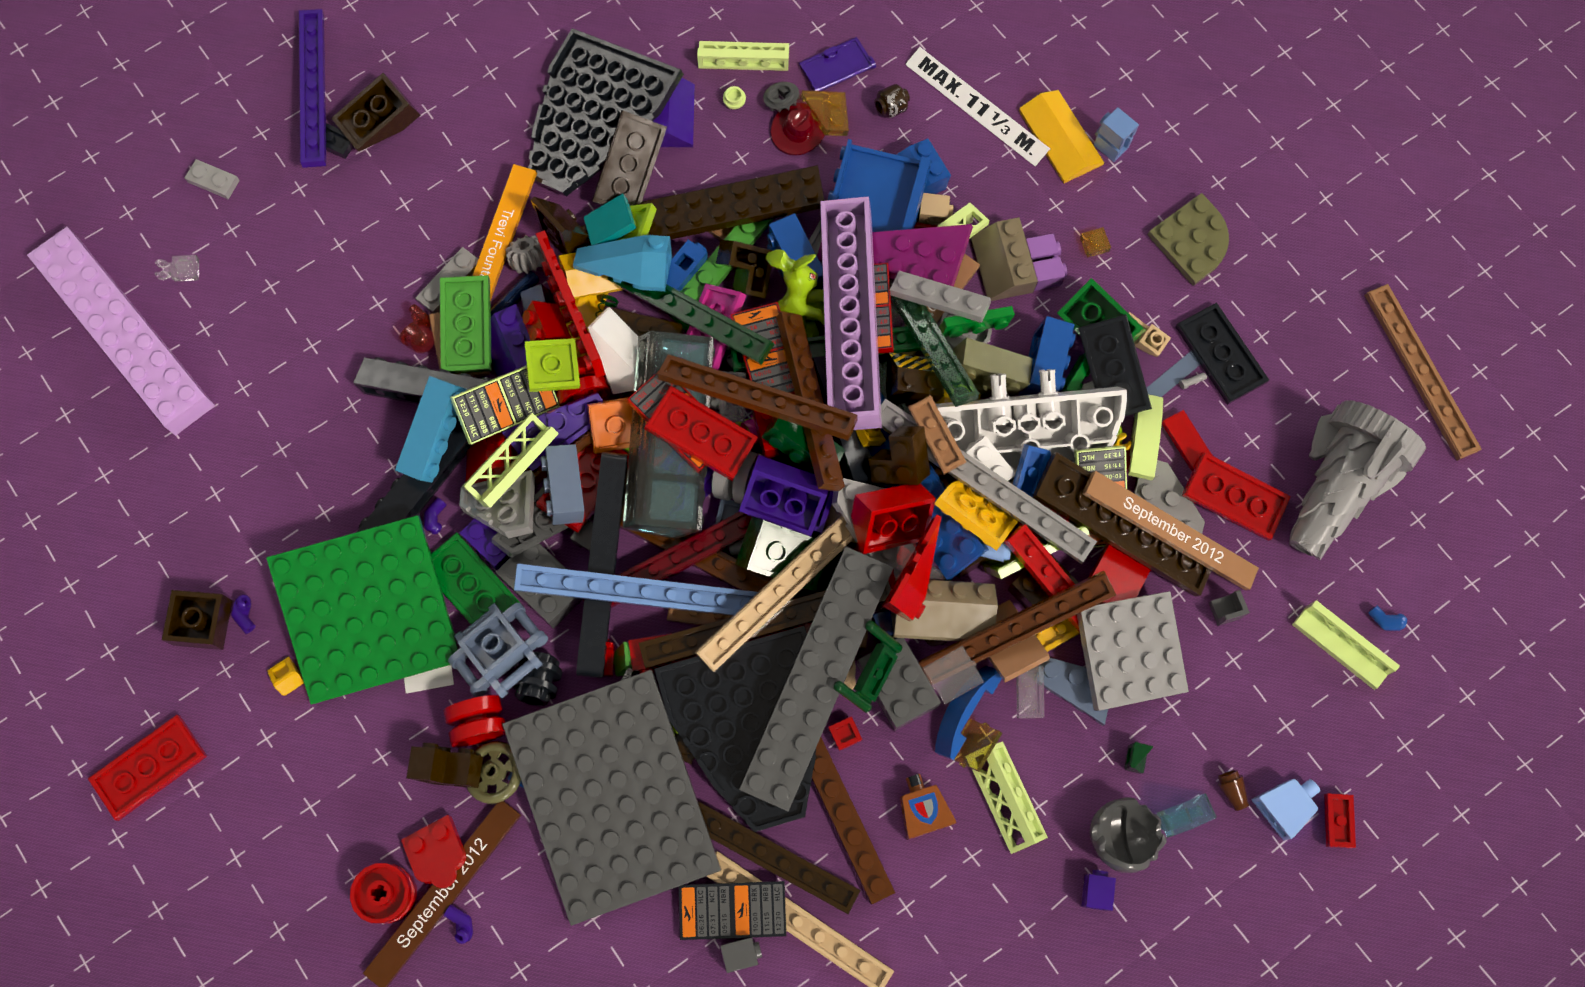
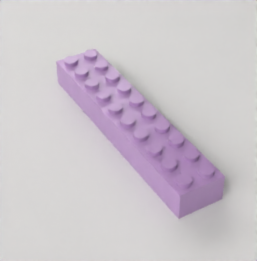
[821,197,882,430]
[27,227,215,436]

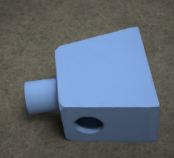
[1252,779,1320,840]

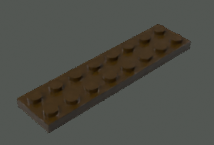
[641,165,825,240]
[1032,452,1212,597]

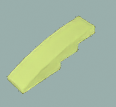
[1128,394,1163,481]

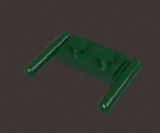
[833,621,902,713]

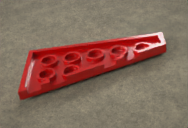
[536,230,606,378]

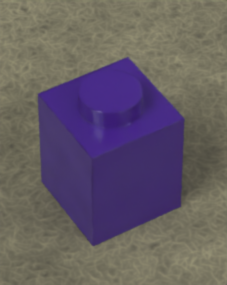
[1081,870,1116,911]

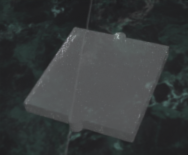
[924,645,984,704]

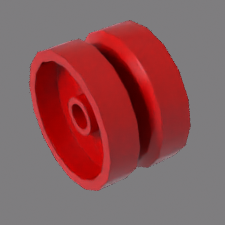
[555,357,611,407]
[443,695,506,747]
[350,863,417,923]

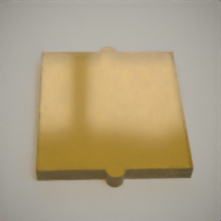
[953,719,1002,772]

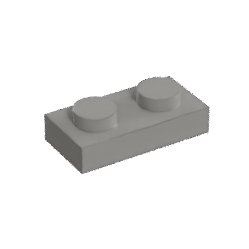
[185,159,240,199]

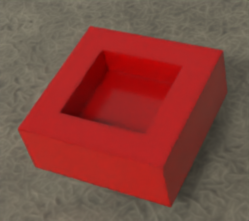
[828,716,863,751]

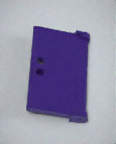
[799,37,876,95]

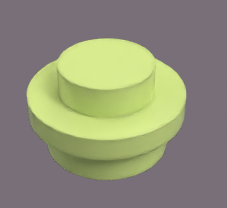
[723,86,746,109]

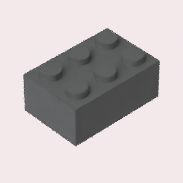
[496,544,583,629]
[857,638,941,731]

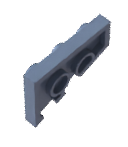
[1034,658,1108,726]

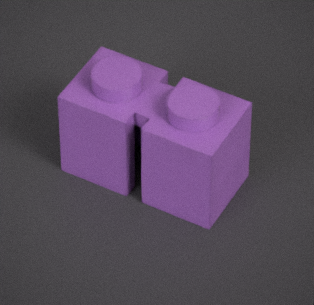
[1026,234,1067,291]

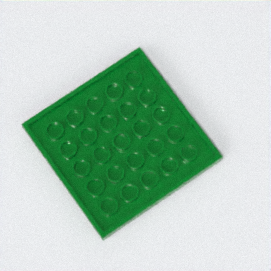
[266,515,459,705]

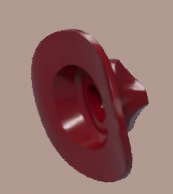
[771,103,827,156]

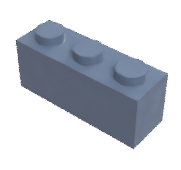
[541,444,584,525]

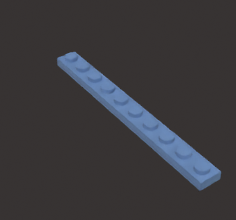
[514,564,758,616]

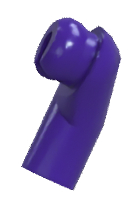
[423,497,447,535]
[231,595,256,634]
[444,905,473,944]

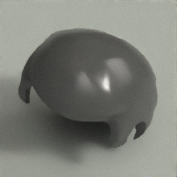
[1090,797,1167,873]

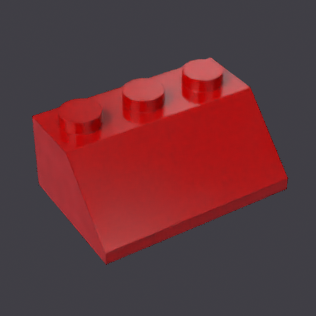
[851,484,936,554]

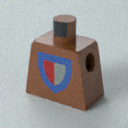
[900,774,956,840]

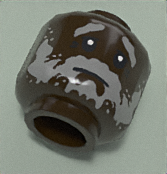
[874,84,910,118]

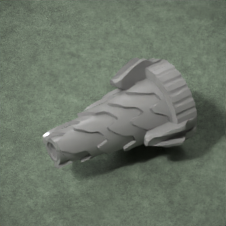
[1289,400,1426,560]

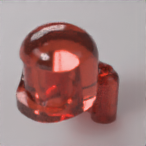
[399,304,434,353]

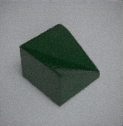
[1124,742,1153,774]

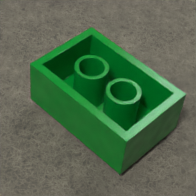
[1057,278,1146,342]

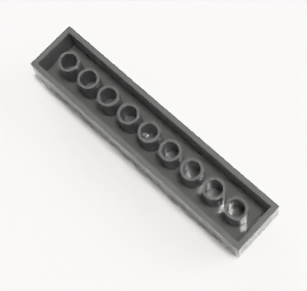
[739,547,894,811]

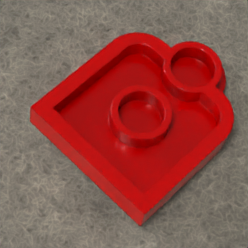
[401,815,466,888]

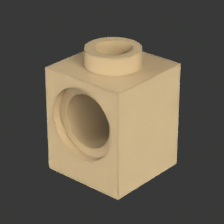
[918,193,953,226]

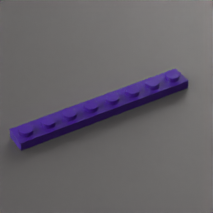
[299,9,326,168]

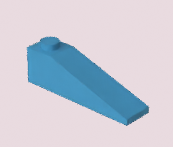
[573,235,672,291]

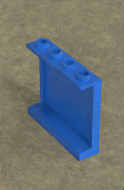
[828,139,931,232]

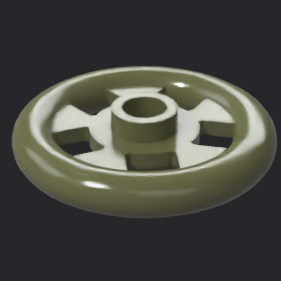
[467,741,521,804]

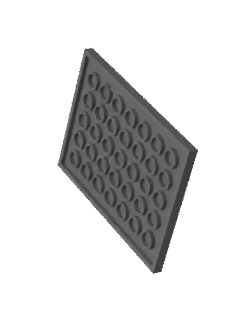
[503,670,722,926]

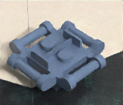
[448,603,548,698]

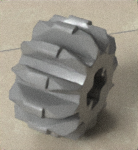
[506,235,544,274]

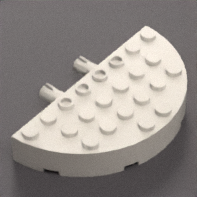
[936,369,1127,484]

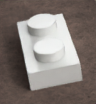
[964,435,1016,481]

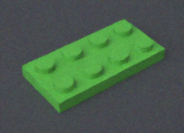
[440,275,491,373]

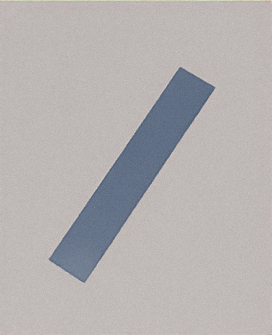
[1147,351,1200,397]

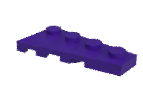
[502,391,603,471]

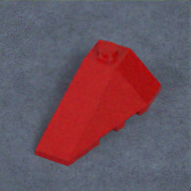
[882,515,941,621]

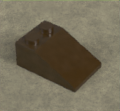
[331,73,421,152]
[530,197,591,255]

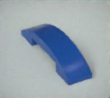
[935,666,1002,760]

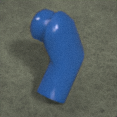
[1368,605,1407,631]

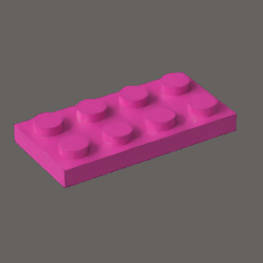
[678,284,747,370]

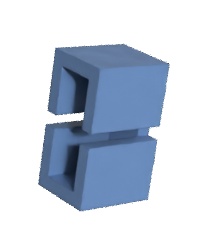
[1094,107,1139,162]

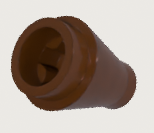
[1218,770,1250,811]

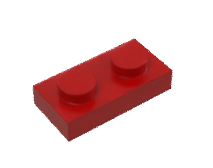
[1324,793,1356,848]

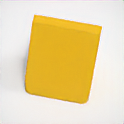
[267,657,304,696]

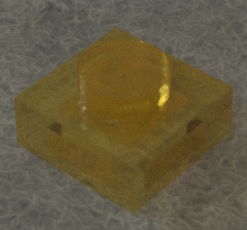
[1080,227,1111,258]

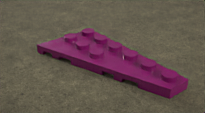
[817,224,973,287]

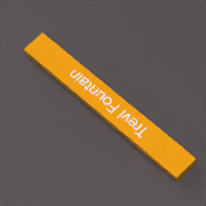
[472,164,537,301]

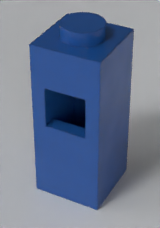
[667,239,708,291]

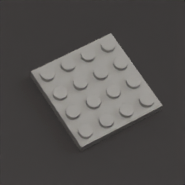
[1077,591,1189,711]

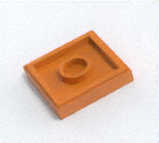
[587,397,643,454]

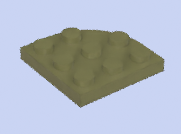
[1148,193,1229,286]

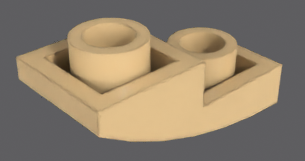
[1129,312,1171,357]

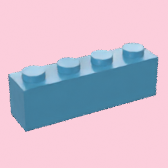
[395,376,466,483]

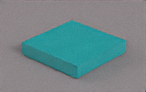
[584,193,636,246]

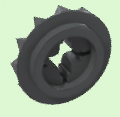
[763,82,800,113]

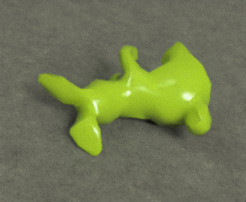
[766,249,825,337]

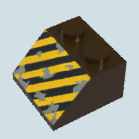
[887,352,944,403]

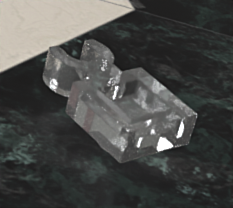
[155,255,199,282]

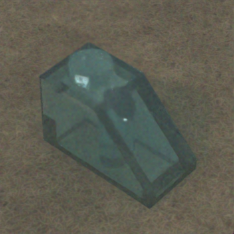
[1157,793,1217,838]

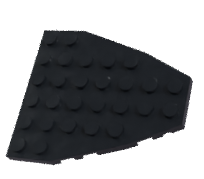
[528,28,684,197]
[655,626,816,832]

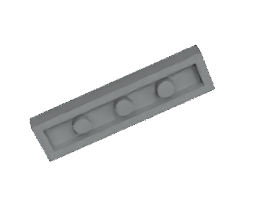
[890,271,991,323]

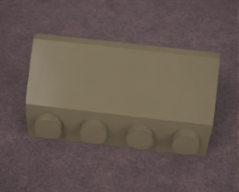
[891,578,998,641]

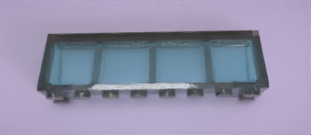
[623,331,715,539]

